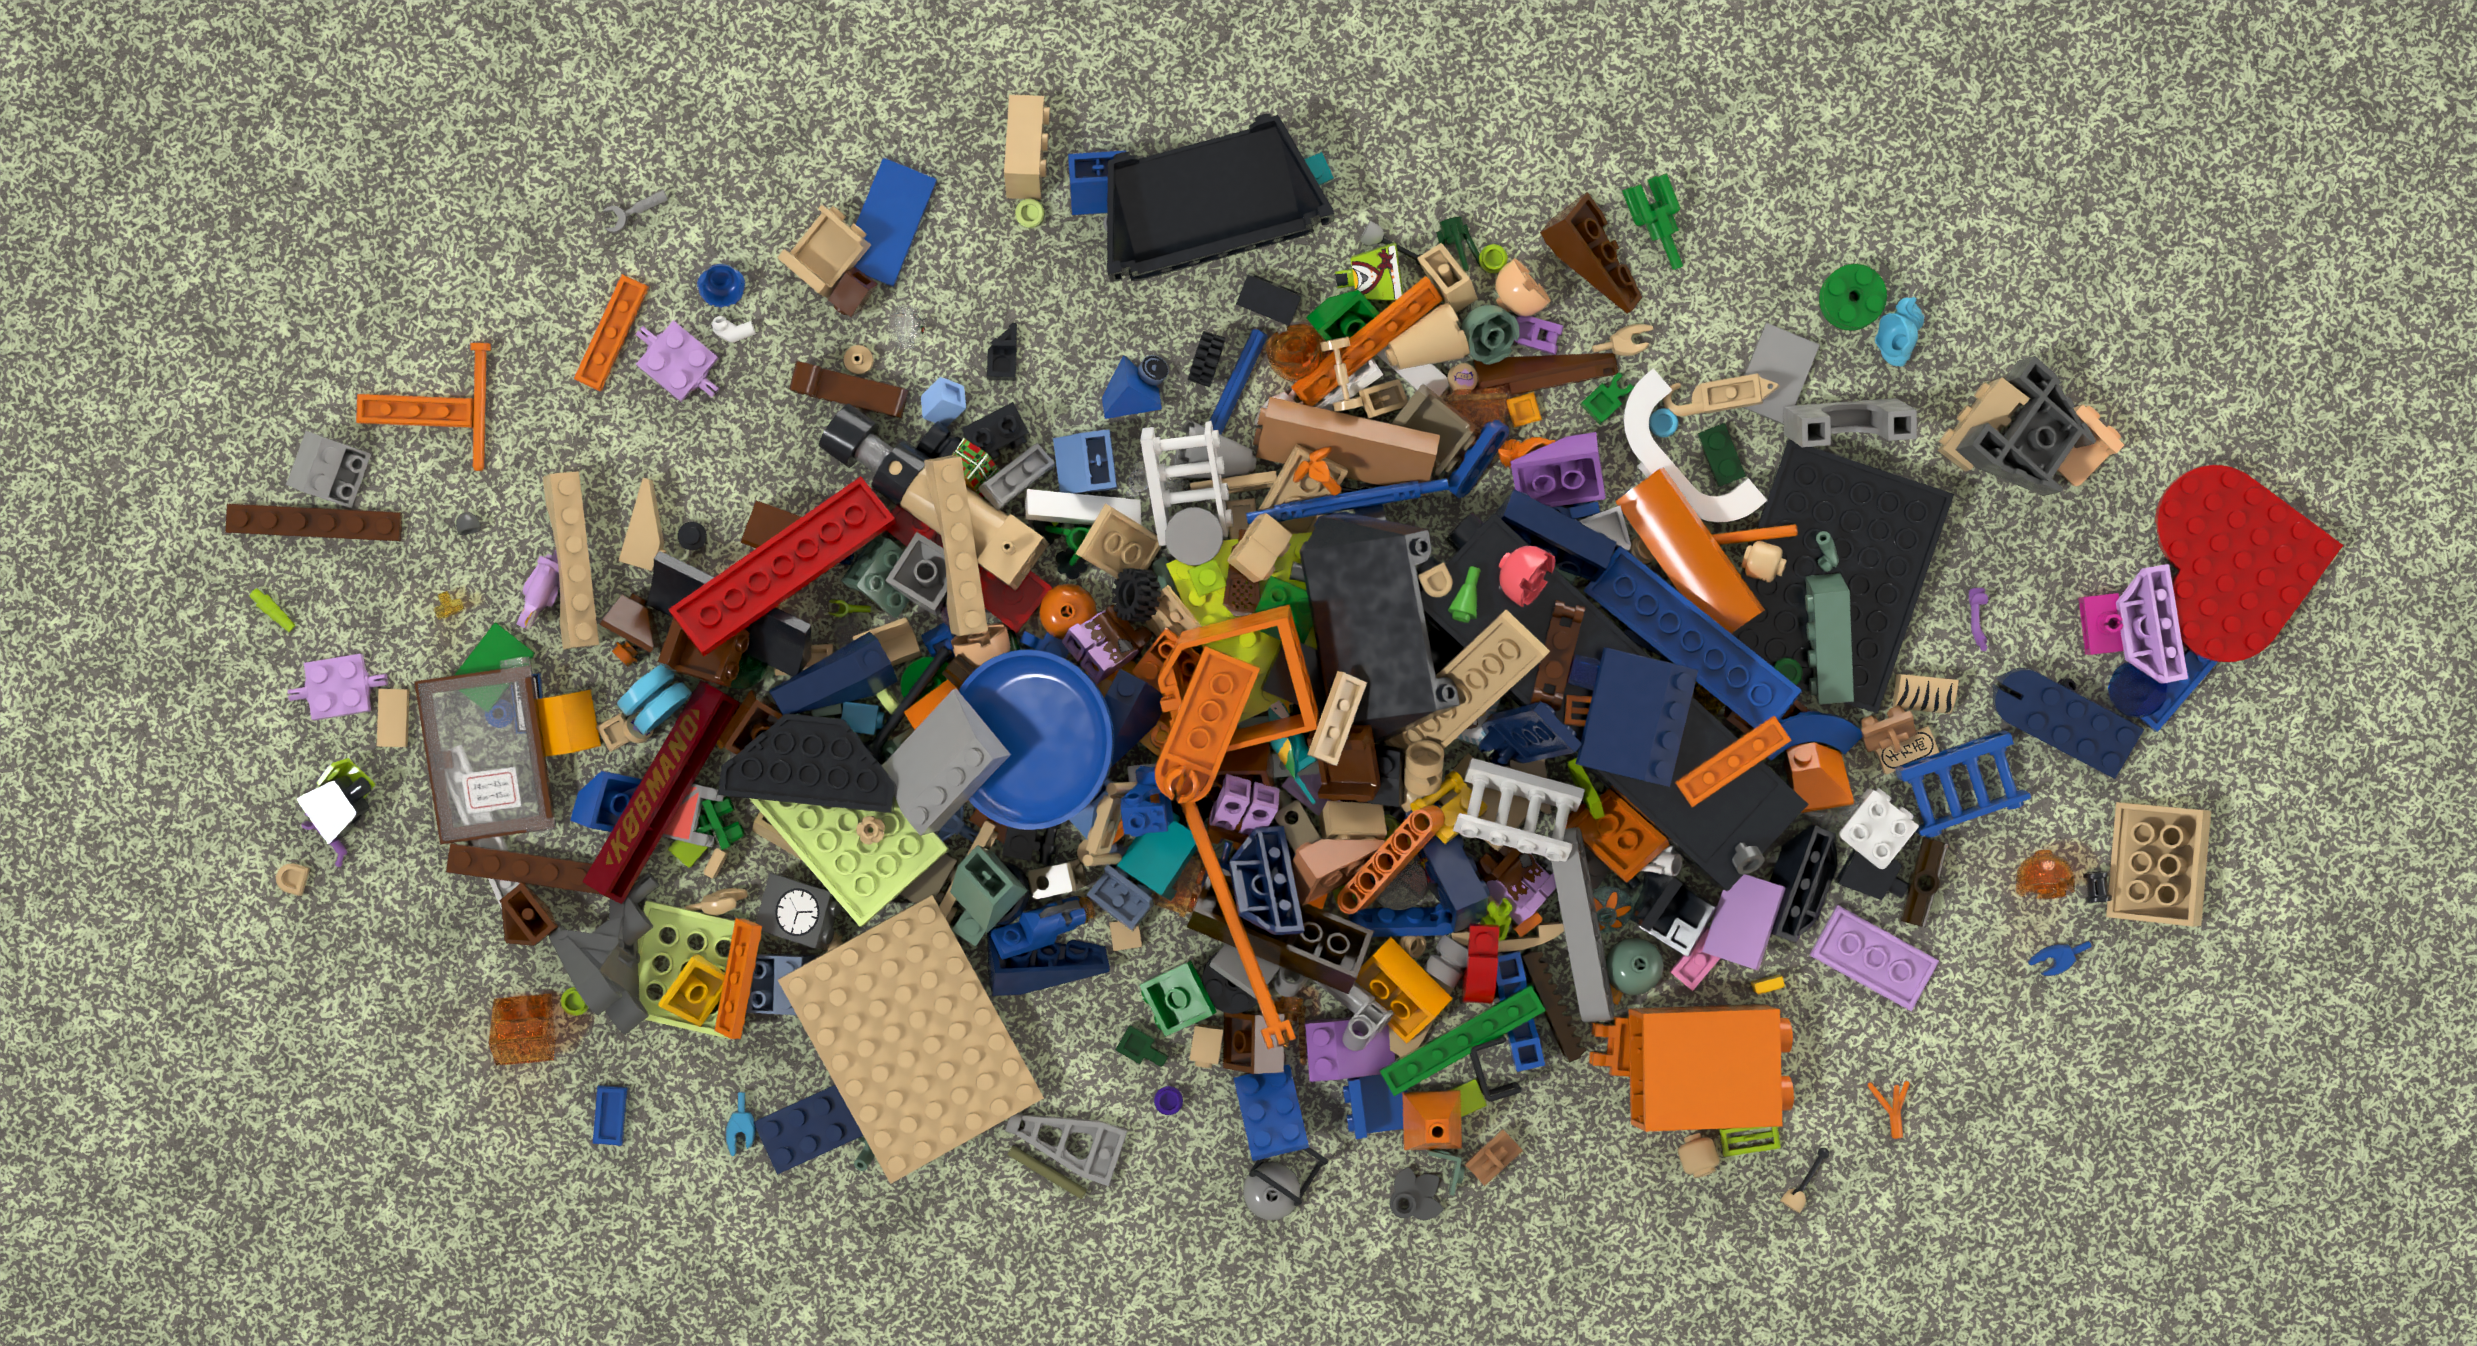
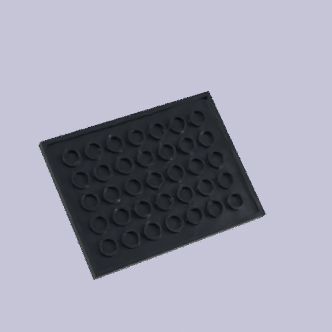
[1731,439,1954,714]

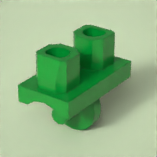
[696,796,746,850]

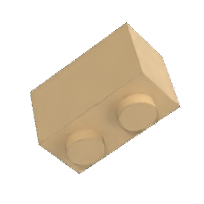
[1319,801,1387,840]

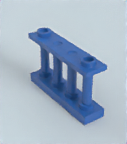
[1895,730,2031,838]

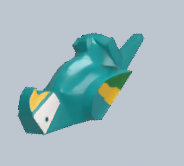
[1268,700,1317,804]

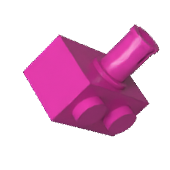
[2078,593,2124,655]

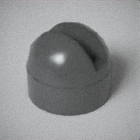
[456,512,481,535]

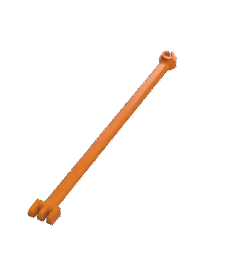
[1150,725,1296,1050]

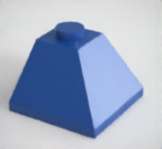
[570,771,642,832]

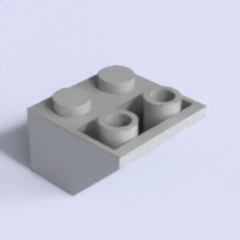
[286,431,371,508]

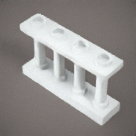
[1140,421,1233,546]
[1453,758,1585,862]

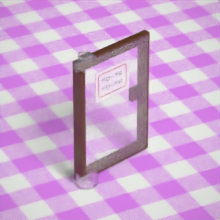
[414,656,557,845]

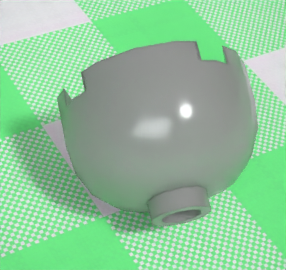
[1243,1162,1300,1220]

